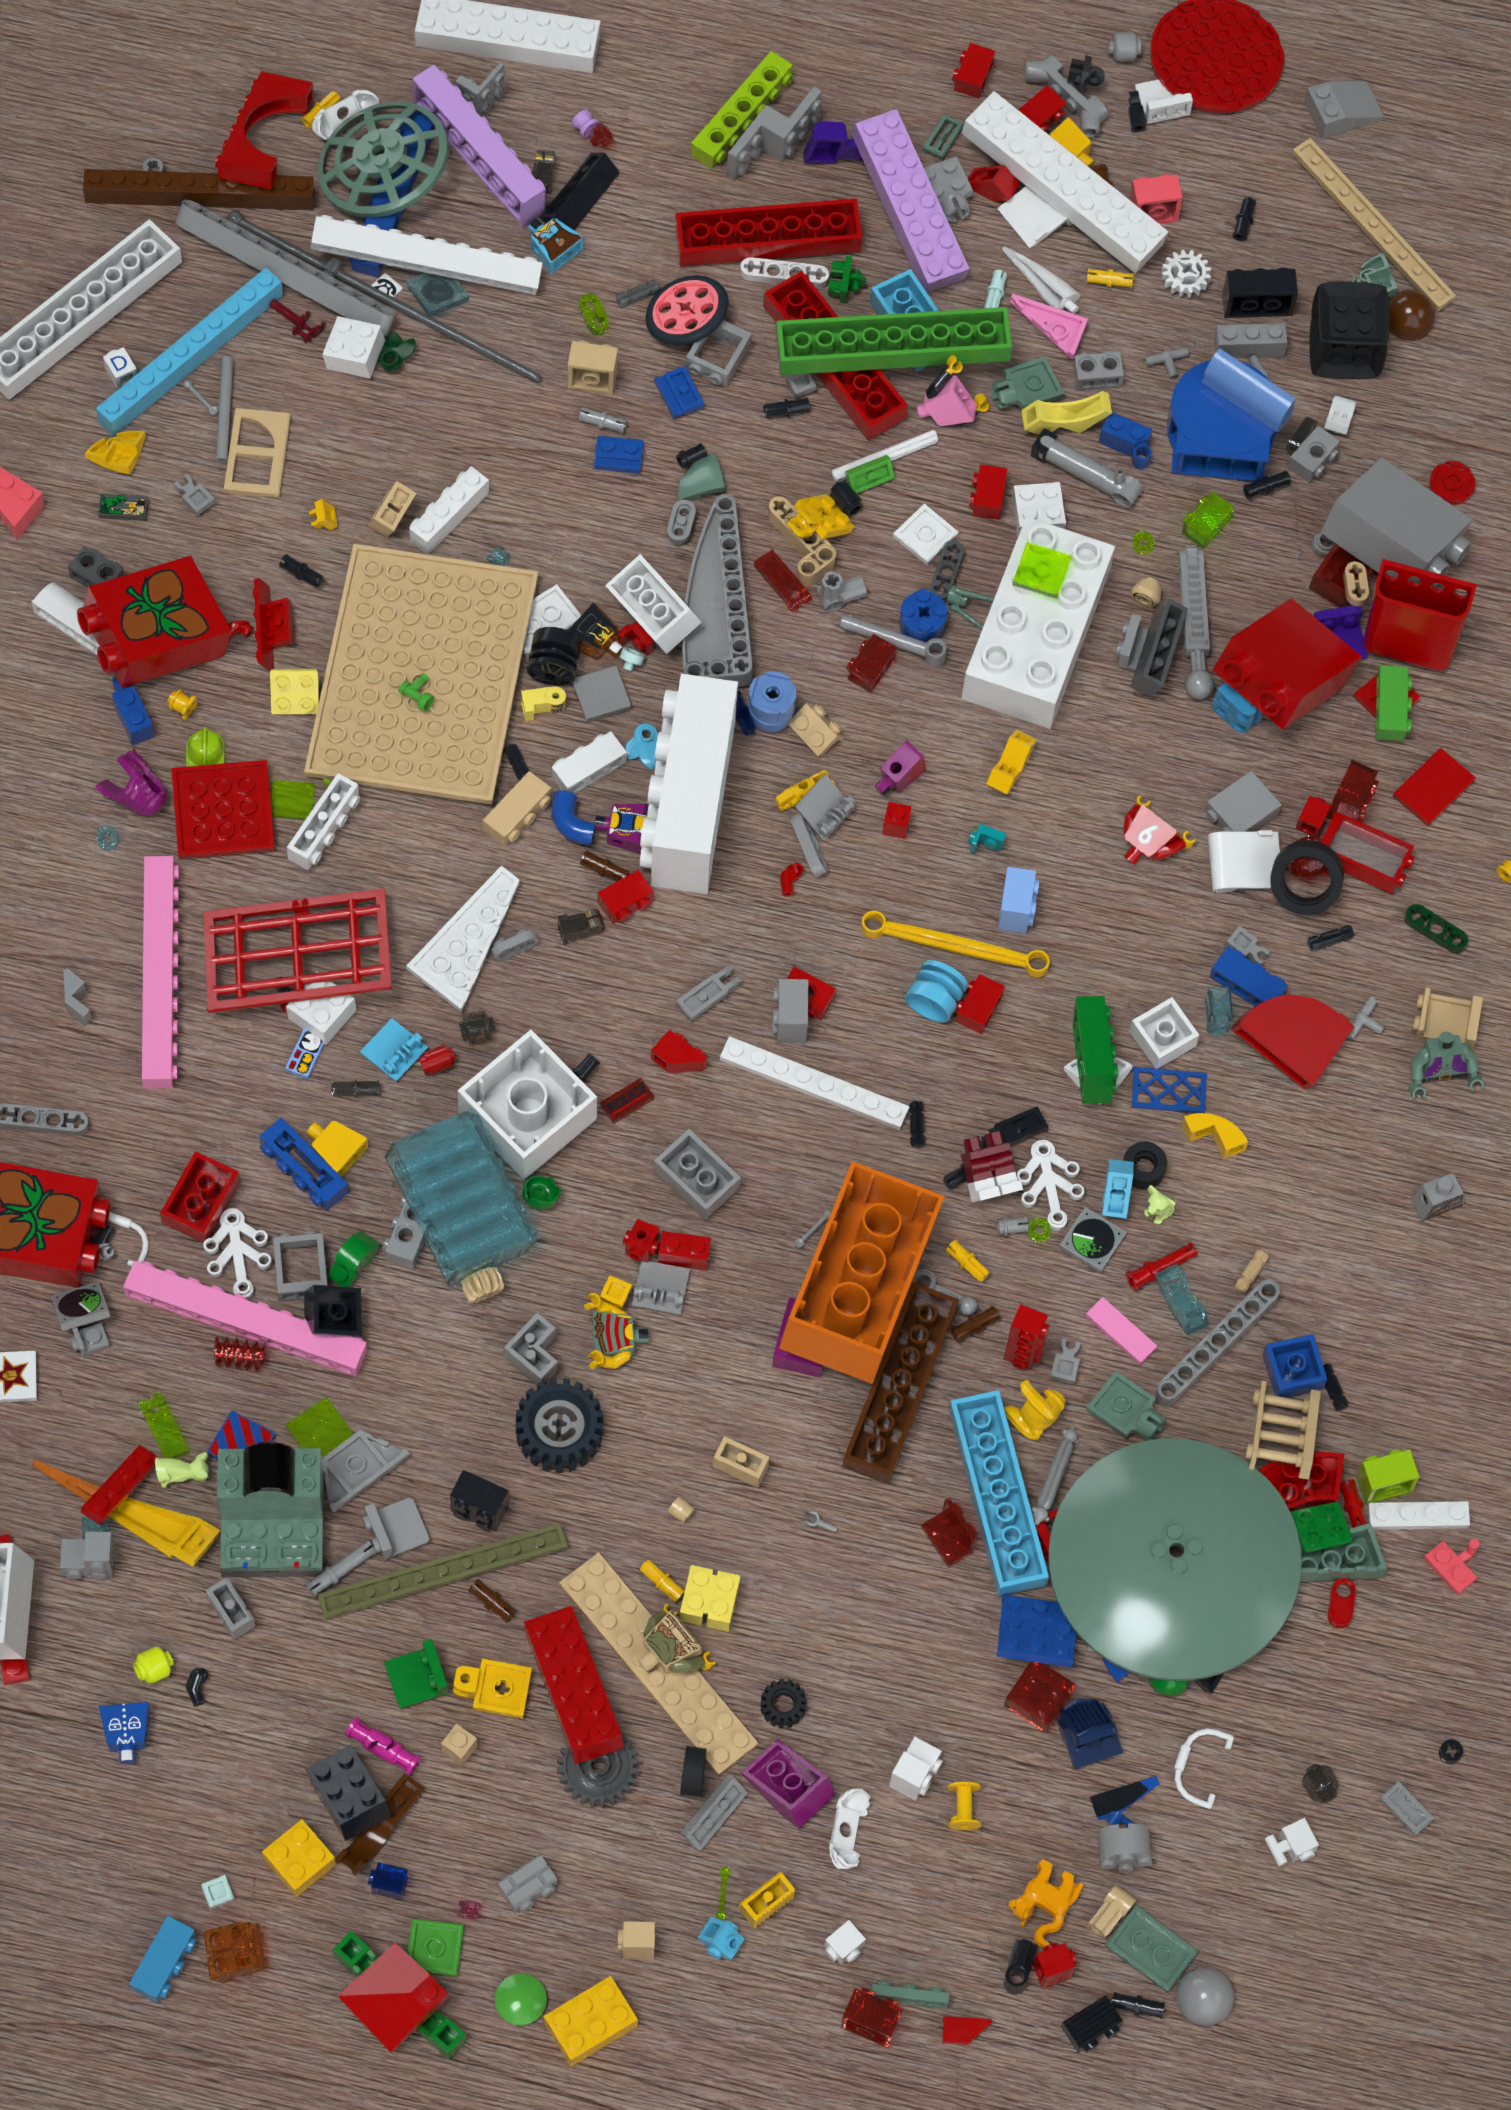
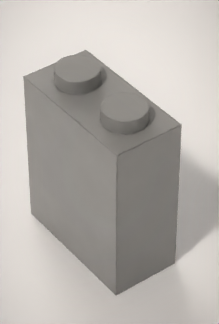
[1205,770,1282,832]

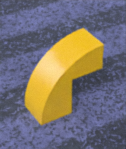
[986,729,1037,794]
[1181,1113,1248,1159]

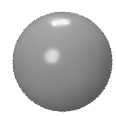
[1176,1967,1235,2026]

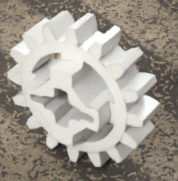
[1161,250,1211,298]

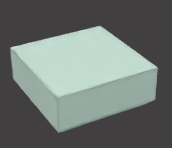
[201,1875,235,1910]

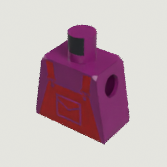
[874,740,926,796]

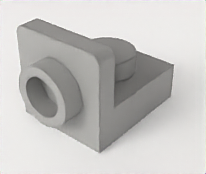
[70,1323,110,1357]

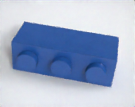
[1210,947,1288,1007]

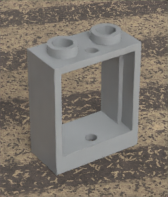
[685,320,752,387]
[273,1231,328,1302]

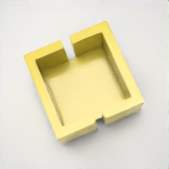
[679,1565,740,1632]

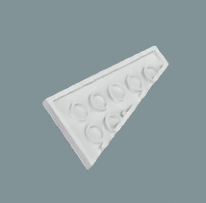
[406,866,520,1013]

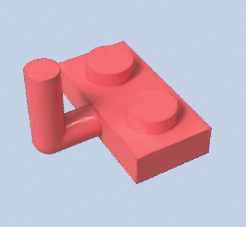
[1424,1539,1479,1596]

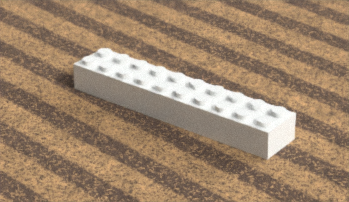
[962,91,1168,274]
[0,219,182,400]

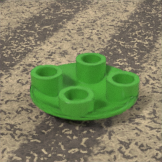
[495,1974,547,2027]

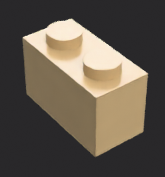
[713,1436,770,1488]
[618,1921,655,1960]

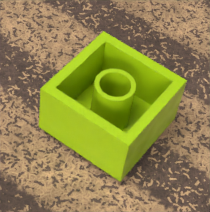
[1356,1449,1420,1505]

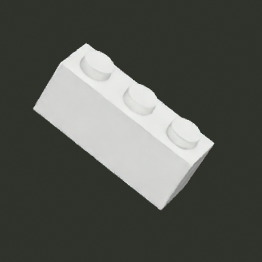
[552,731,627,794]

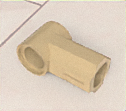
[1088,1884,1137,1938]

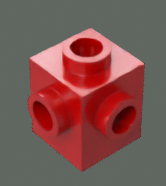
[623,1219,660,1263]

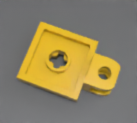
[787,494,855,539]
[453,1659,532,1719]

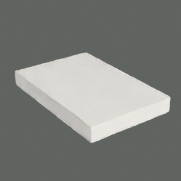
[523,584,581,657]

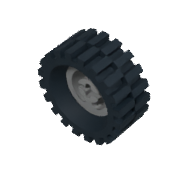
[516,1378,603,1473]

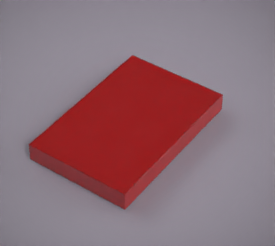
[1393,748,1476,826]

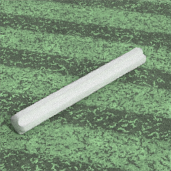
[832,430,938,482]

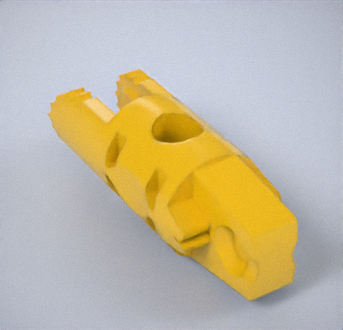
[775,770,836,811]

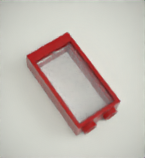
[1314,811,1415,894]

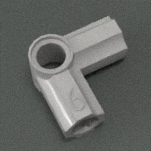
[816,571,867,612]

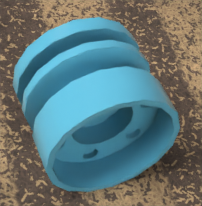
[904,960,968,1023]

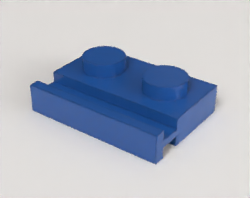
[654,366,704,419]
[594,436,644,474]

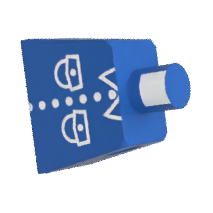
[99,1702,150,1764]

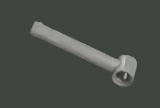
[840,614,946,668]

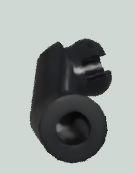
[186,1668,209,1707]

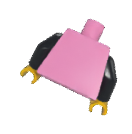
[917,355,989,426]

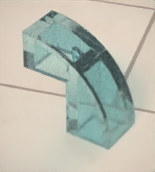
[1155,1264,1209,1335]

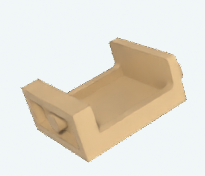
[1413,987,1483,1049]

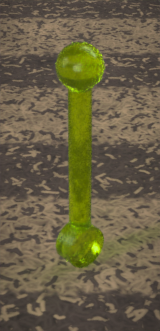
[715,1867,730,1920]

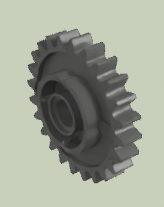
[557,1734,639,1808]

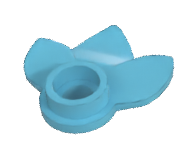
[625,723,658,770]

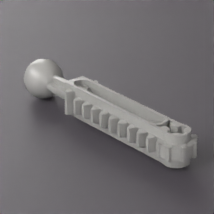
[1178,545,1215,699]

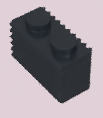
[1061,1995,1123,2053]

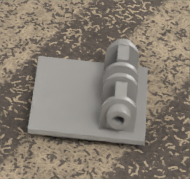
[795,774,855,841]
[632,1260,690,1315]

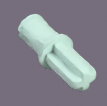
[984,270,1007,308]

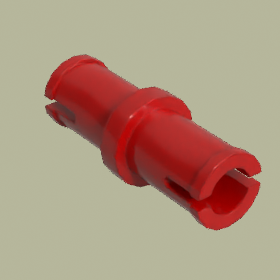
[1340,1479,1367,1528]

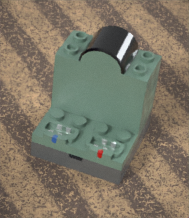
[217,1442,324,1577]

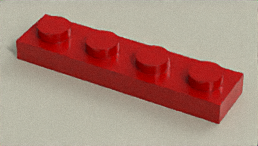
[81,1445,158,1525]

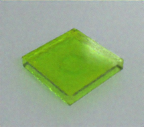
[1012,542,1072,599]
[285,1397,354,1458]

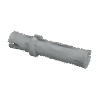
[305,1540,376,1597]

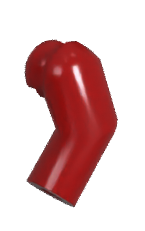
[228,620,253,640]
[780,862,804,897]

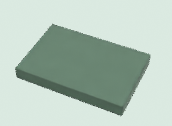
[1105,1905,1198,1993]

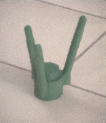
[947,585,994,630]

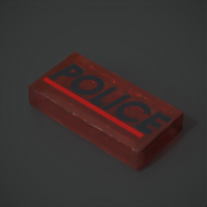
[600,1078,654,1124]

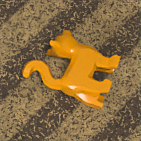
[1008,1859,1083,1948]

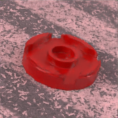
[1429,461,1476,505]

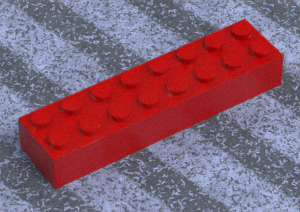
[675,198,862,266]
[763,271,908,441]

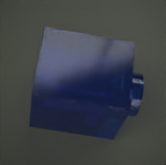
[368,1862,409,1901]

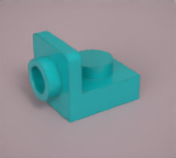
[968,823,1007,854]

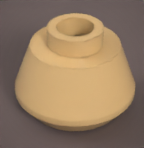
[1131,577,1161,608]

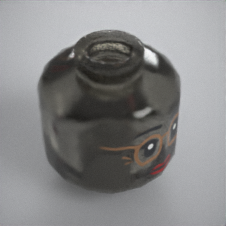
[459,1010,496,1045]

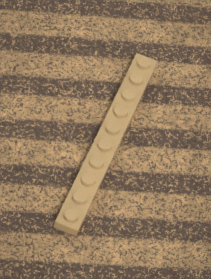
[1292,138,1456,312]

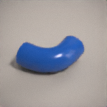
[551,790,596,846]

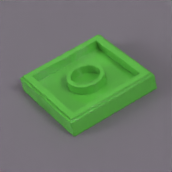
[407,1919,464,1977]

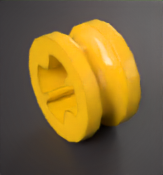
[1496,860,1511,884]

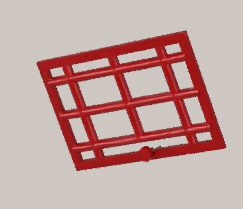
[204,888,393,1013]

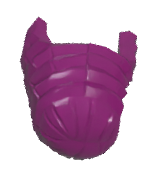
[95,749,167,817]

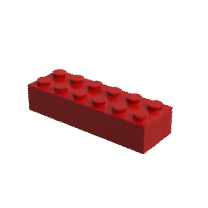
[524,1606,623,1765]

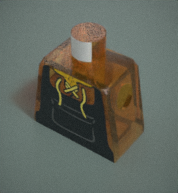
[569,602,623,660]

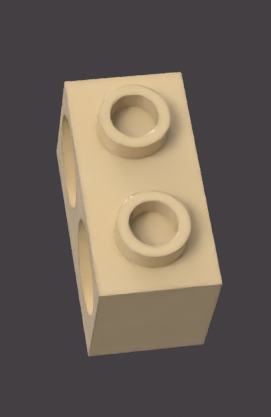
[368,481,416,538]

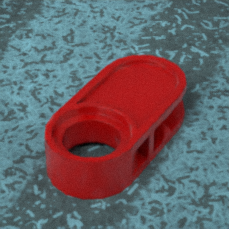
[1328,1578,1356,1629]

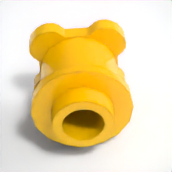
[167,689,198,721]

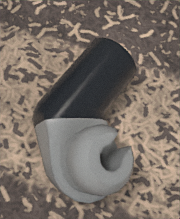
[94,1225,115,1260]

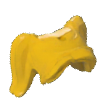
[1004,1379,1066,1441]

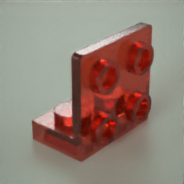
[921,1498,978,1568]

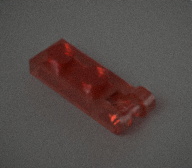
[754,549,812,613]

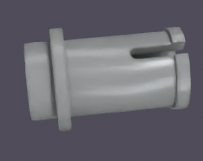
[996,1217,1029,1236]

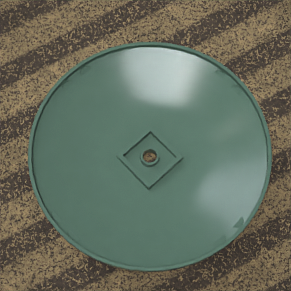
[1048,1438,1302,1681]

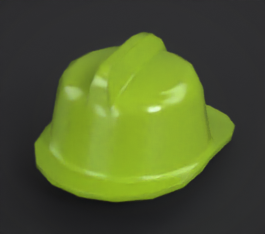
[186,727,225,767]

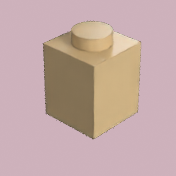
[441,1724,477,1766]

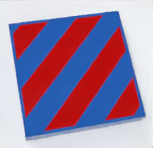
[207,1411,276,1472]

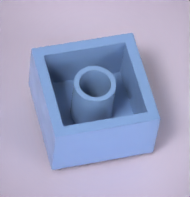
[998,867,1039,934]

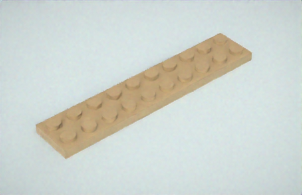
[559,1552,758,1777]

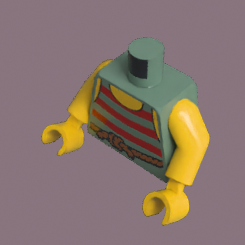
[584,1293,649,1369]

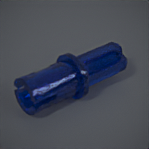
[736,690,756,736]

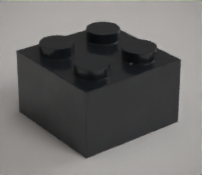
[450,1470,509,1532]

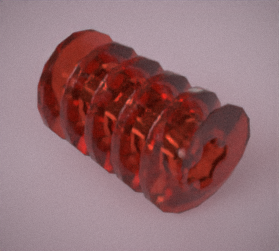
[214,1335,267,1372]

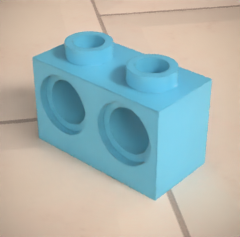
[1102,1159,1134,1219]

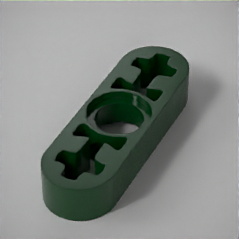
[1404,904,1468,954]

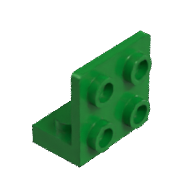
[1290,1501,1352,1553]
[384,1639,448,1709]

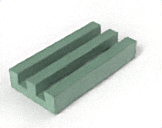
[922,114,964,161]

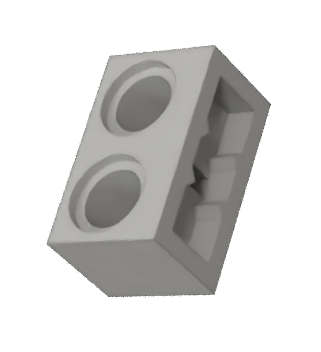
[1073,351,1124,391]

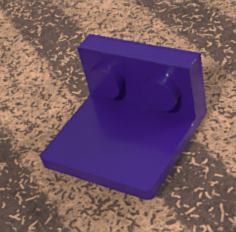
[1314,605,1368,659]

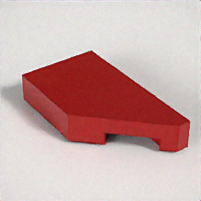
[942,2016,992,2045]

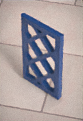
[1131,1067,1207,1113]

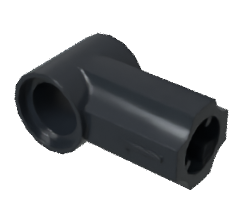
[1004,1939,1037,1995]

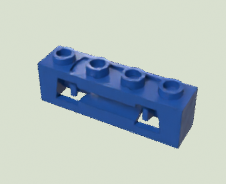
[259,1117,348,1211]

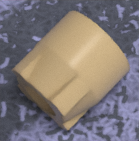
[667,1496,694,1524]

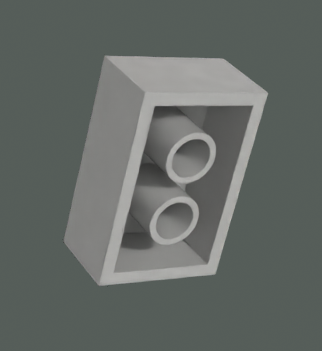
[654,1129,741,1220]

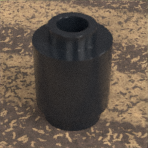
[829,482,863,517]

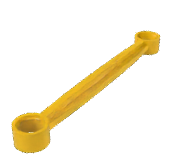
[861,911,1050,978]

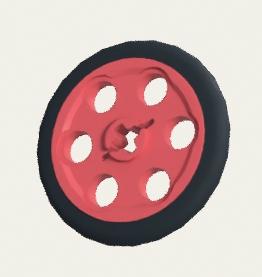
[645,275,729,346]

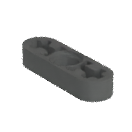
[929,540,964,603]

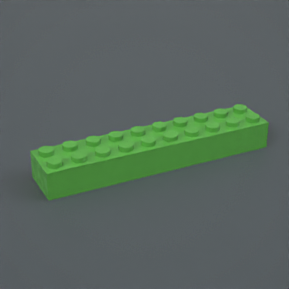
[776,307,1012,375]

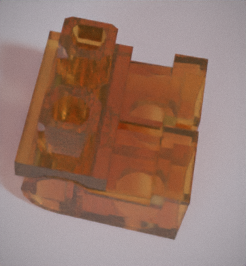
[203,1922,268,1983]

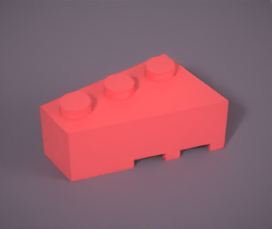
[0,467,44,540]

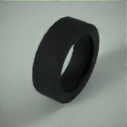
[1270,840,1344,915]

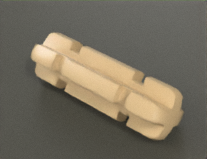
[1234,1250,1268,1294]

